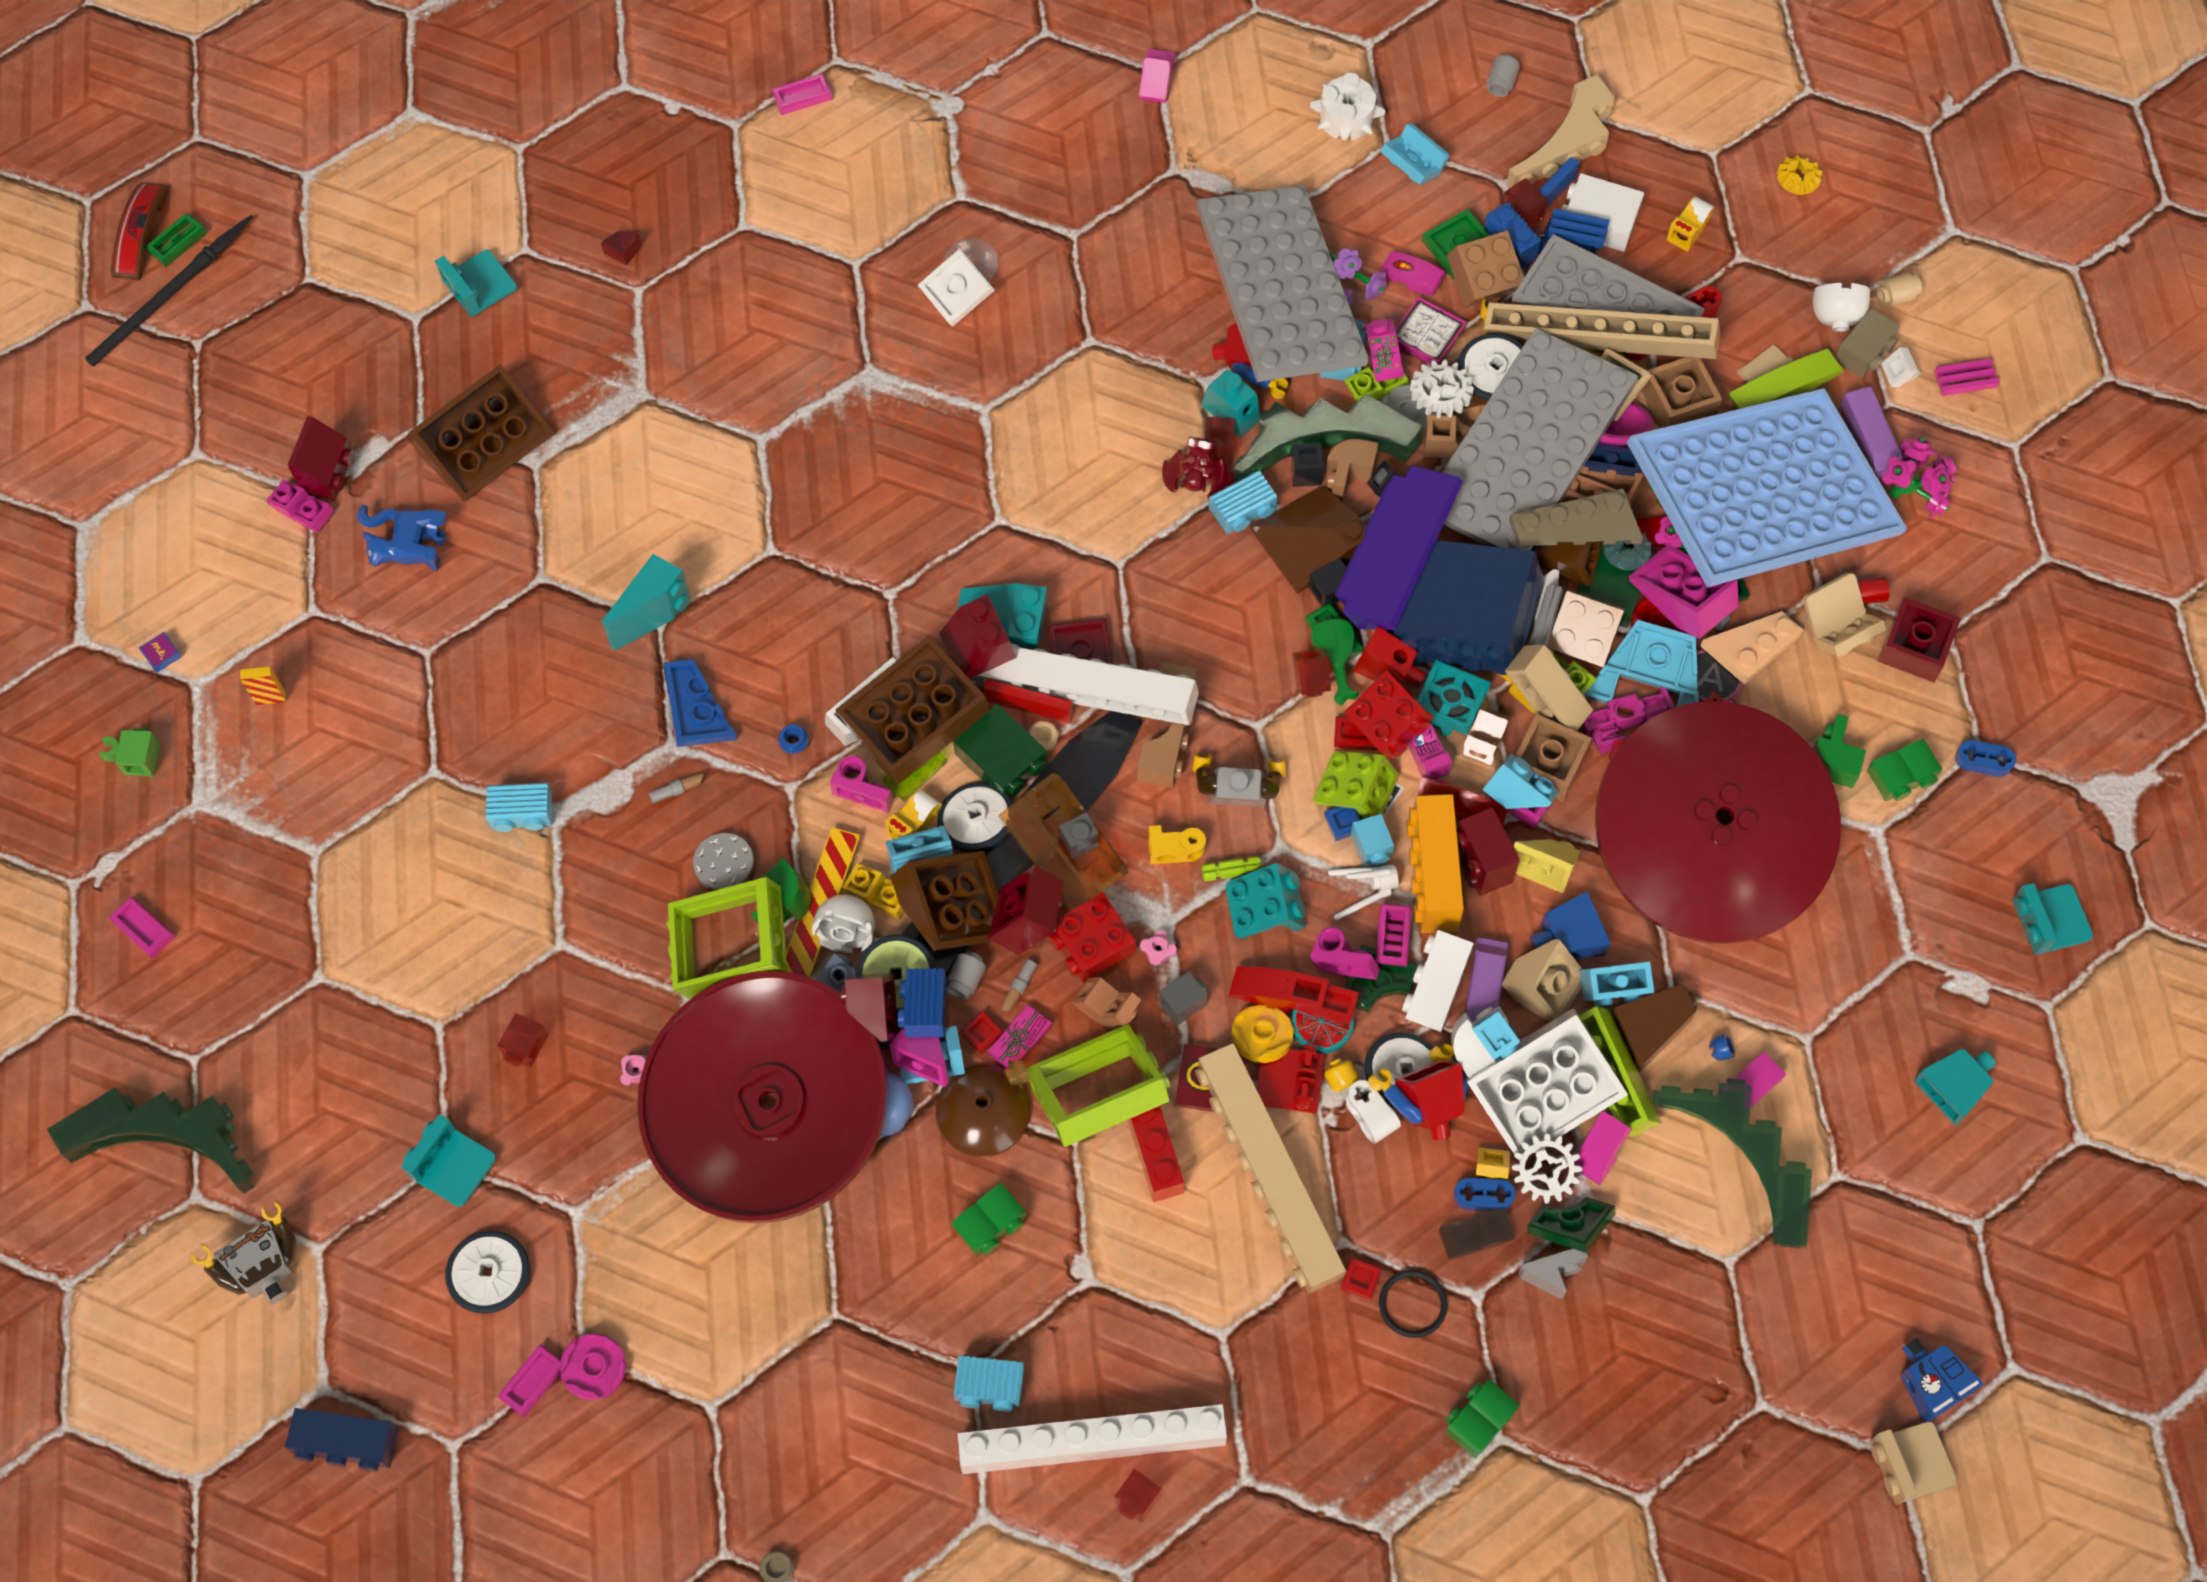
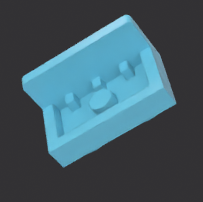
[1381,123,1449,185]

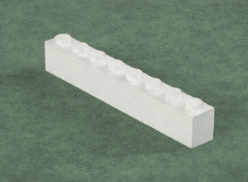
[970,643,1199,725]
[958,1404,1227,1474]

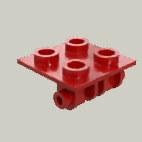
[1256,1045,1325,1114]

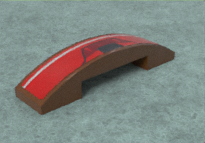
[111,182,169,281]

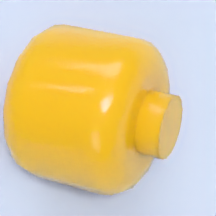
[1324,1058,1360,1092]

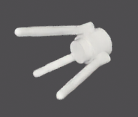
[1328,864,1399,920]

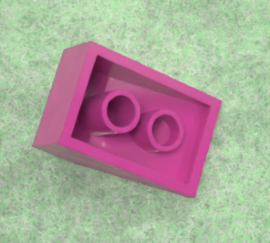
[1629,546,1739,639]

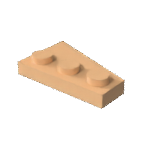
[1700,611,1804,685]

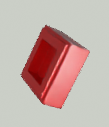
[960,1010,1004,1055]
[1340,1257,1382,1300]

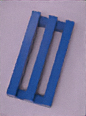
[1535,157,1580,213]
[1548,208,1609,248]

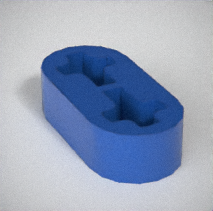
[1955,740,2016,776]
[1453,1178,1516,1212]

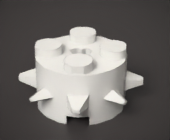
[1310,73,1385,141]

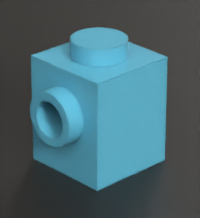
[1351,814,1394,867]

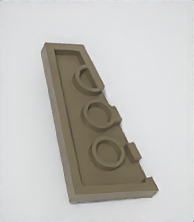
[1509,489,1643,546]

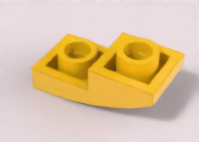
[842,863,904,919]

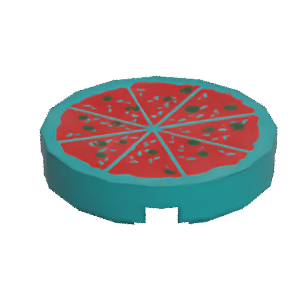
[1292,1010,1354,1055]

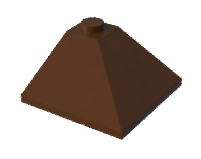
[1250,486,1366,594]
[890,851,999,951]

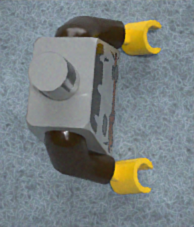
[1192,753,1286,808]
[190,1199,296,1304]

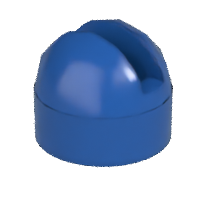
[1709,1033,1735,1061]

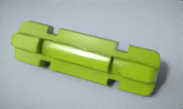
[1201,856,1262,881]

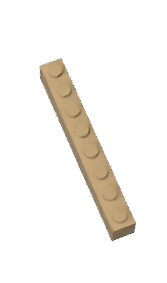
[1484,303,1721,359]
[1195,1043,1346,1294]

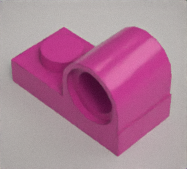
[830,756,893,813]
[1310,927,1379,980]

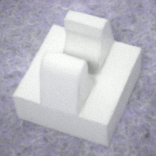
[1881,347,1920,388]

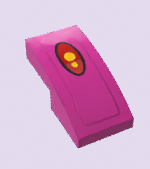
[1379,251,1445,295]

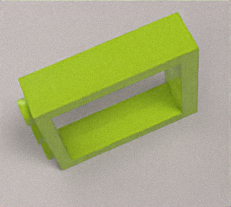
[666,877,787,999]
[1025,1024,1170,1147]

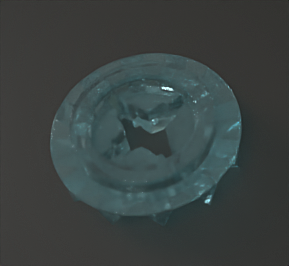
[1604,533,1651,570]

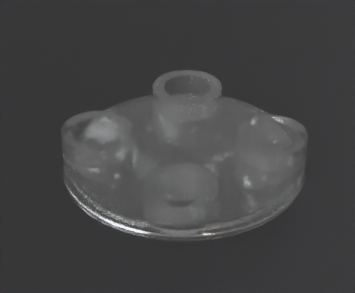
[943,238,999,281]

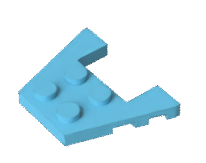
[1585,620,1699,707]

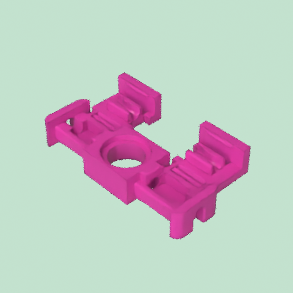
[1581,687,1674,754]

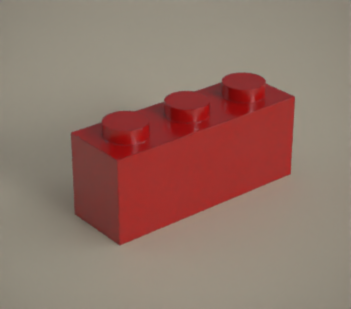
[1128,1106,1184,1202]

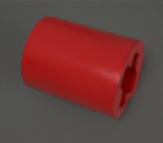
[1857,577,1890,605]

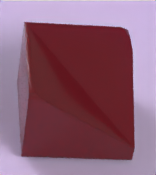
[601,231,642,265]

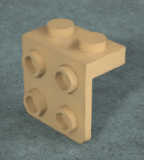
[1803,572,1886,657]
[1870,1422,1957,1505]

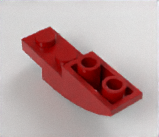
[1228,966,1359,1025]

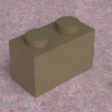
[1835,308,1900,379]

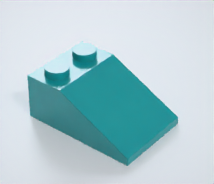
[601,554,690,651]
[956,583,1048,650]

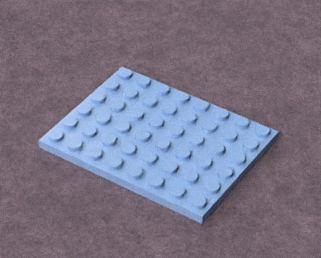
[1627,388,1907,587]

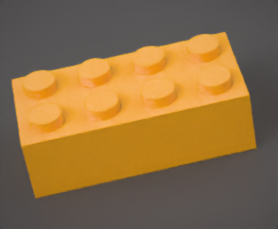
[1406,795,1464,933]

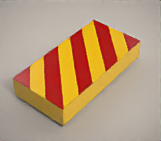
[240,666,286,705]

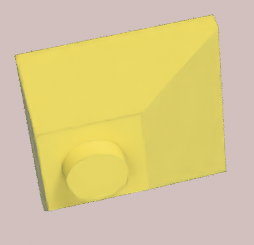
[1513,839,1581,893]

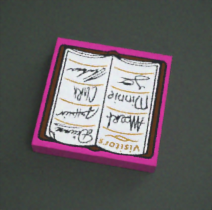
[1395,297,1467,365]

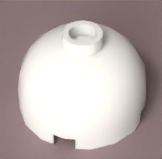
[1813,283,1870,332]
[812,895,875,954]

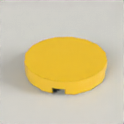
[1231,1004,1294,1063]

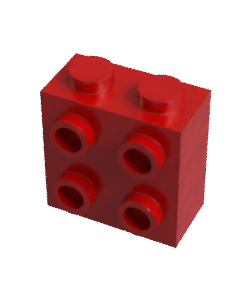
[1343,670,1435,760]
[1049,892,1136,983]

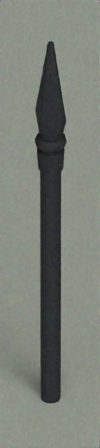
[85,215,253,366]

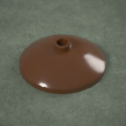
[936,1065,1030,1157]

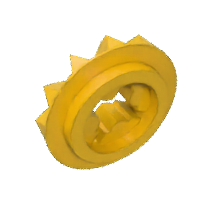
[1777,154,1822,195]

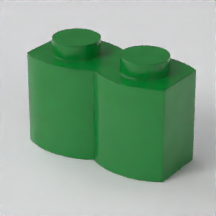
[1867,739,1942,801]
[951,1183,1026,1257]
[1445,1379,1520,1459]

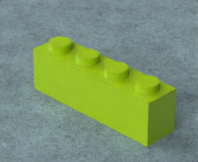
[1579,1006,1662,1137]

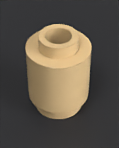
[1877,273,1922,308]

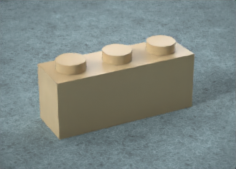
[1505,645,1593,731]

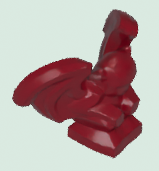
[1162,436,1235,499]

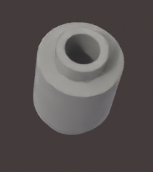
[1486,54,1520,97]
[946,951,986,1000]

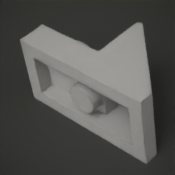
[1518,1249,1588,1299]

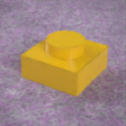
[1476,1147,1510,1179]

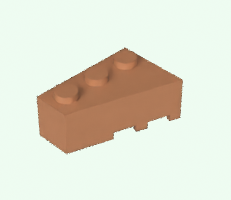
[1561,467,1644,510]

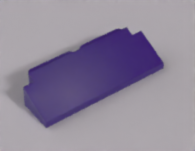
[1335,466,1463,630]

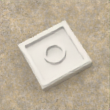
[918,249,995,327]

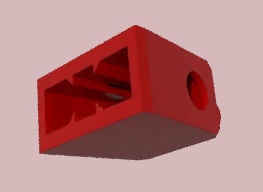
[1352,626,1427,688]

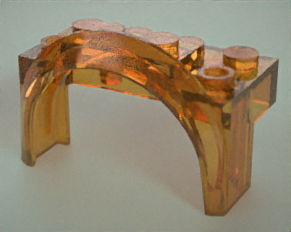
[998,773,1128,912]

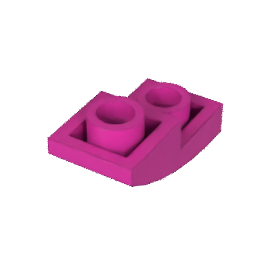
[266,480,334,533]
[1715,1052,1786,1121]
[1574,1111,1632,1185]

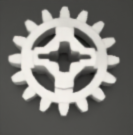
[1410,360,1474,418]
[1512,1133,1582,1204]

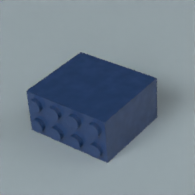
[1393,540,1545,675]

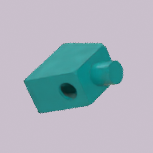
[1201,370,1260,439]
[1914,1049,1996,1126]

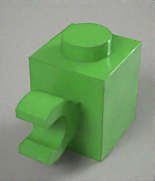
[99,728,160,777]

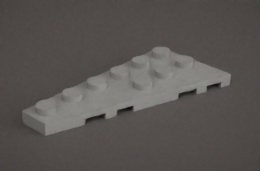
[1512,234,1705,317]

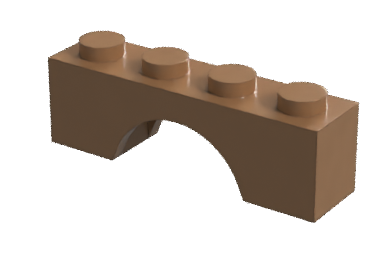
[1423,415,1471,459]
[1137,662,1201,788]

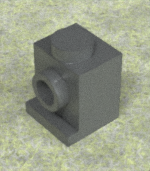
[1058,812,1099,860]

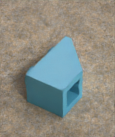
[1482,754,1559,809]

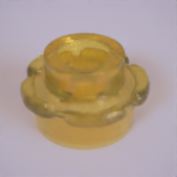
[1004,1058,1030,1089]

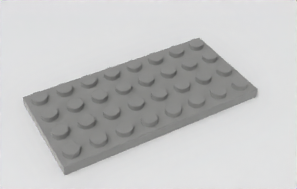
[1196,185,1369,382]
[1442,328,1638,551]

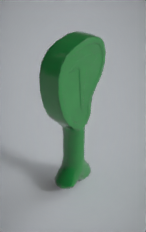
[1311,619,1359,705]

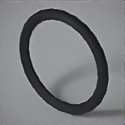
[1379,1270,1448,1338]

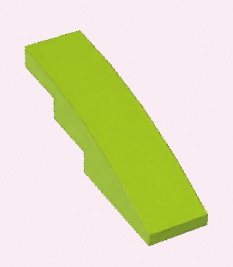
[1729,349,1844,410]

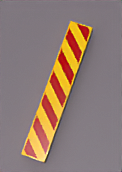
[786,827,861,978]

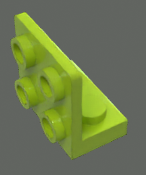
[1313,751,1399,819]

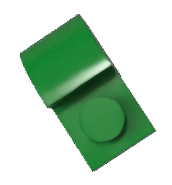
[1812,714,1866,788]
[751,858,811,923]

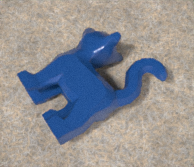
[357,505,447,571]

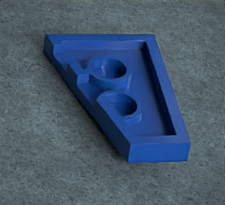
[663,659,737,747]

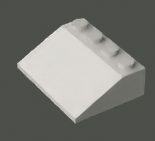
[1466,1008,1628,1161]

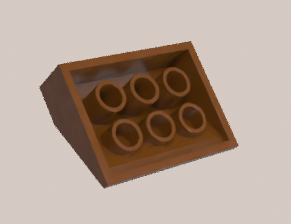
[406,364,555,502]
[835,635,990,786]

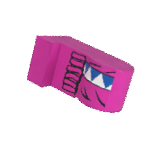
[1408,722,1452,779]

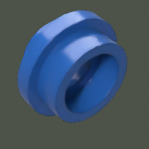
[778,724,809,754]

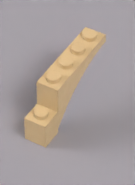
[1506,74,1615,193]

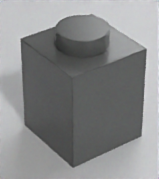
[1158,971,1209,1026]

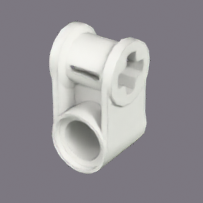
[1346,1080,1401,1144]

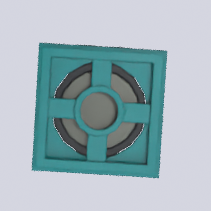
[1417,660,1491,737]

